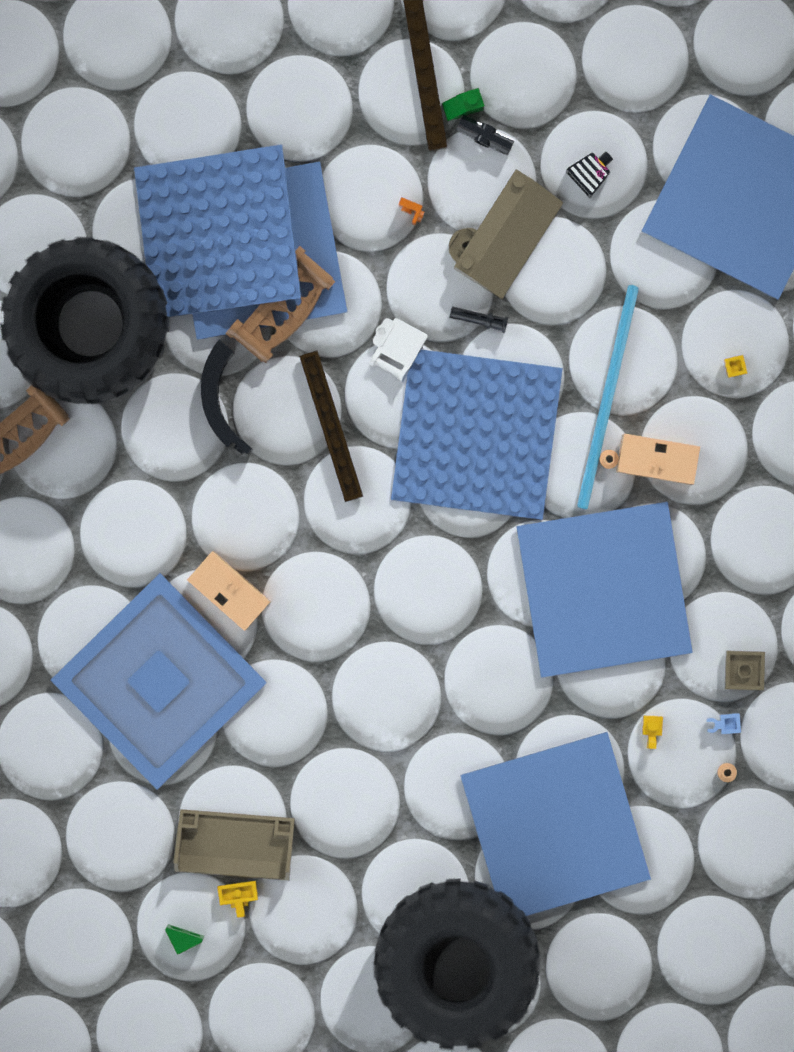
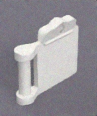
[369,318,428,382]

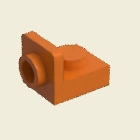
[398,197,425,226]

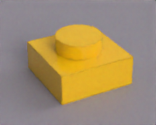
[724,355,747,378]

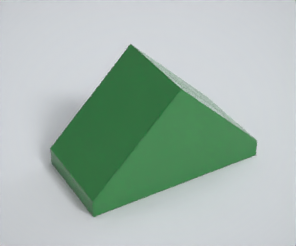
[165,924,204,955]

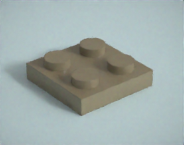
[725,650,765,690]

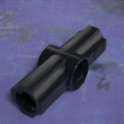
[456,115,515,156]

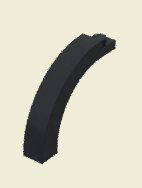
[201,339,253,455]

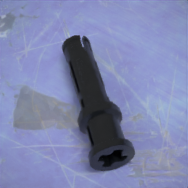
[449,306,509,334]

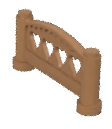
[225,246,335,363]
[0,385,70,474]

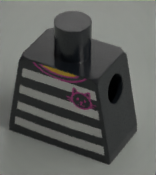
[566,151,613,199]

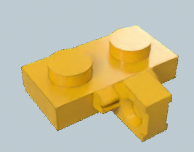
[217,880,258,918]

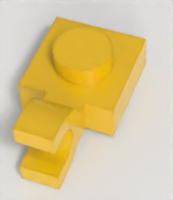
[642,715,663,749]

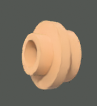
[599,450,619,469]
[717,763,737,782]

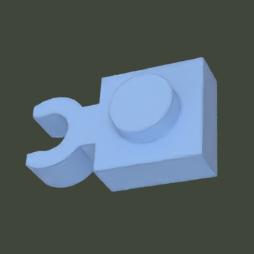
[706,713,741,734]

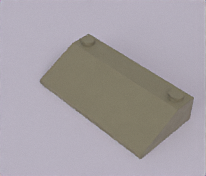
[454,169,563,299]
[174,809,295,881]

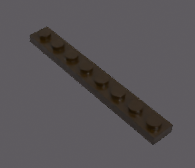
[403,0,447,151]
[299,350,364,502]

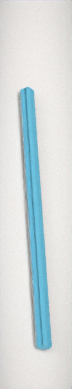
[577,285,639,509]

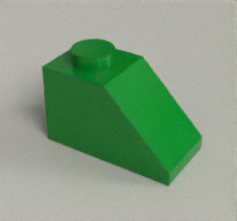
[442,88,485,122]

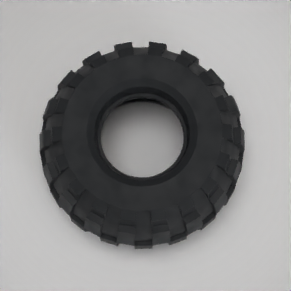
[0,237,170,405]
[373,878,541,1050]

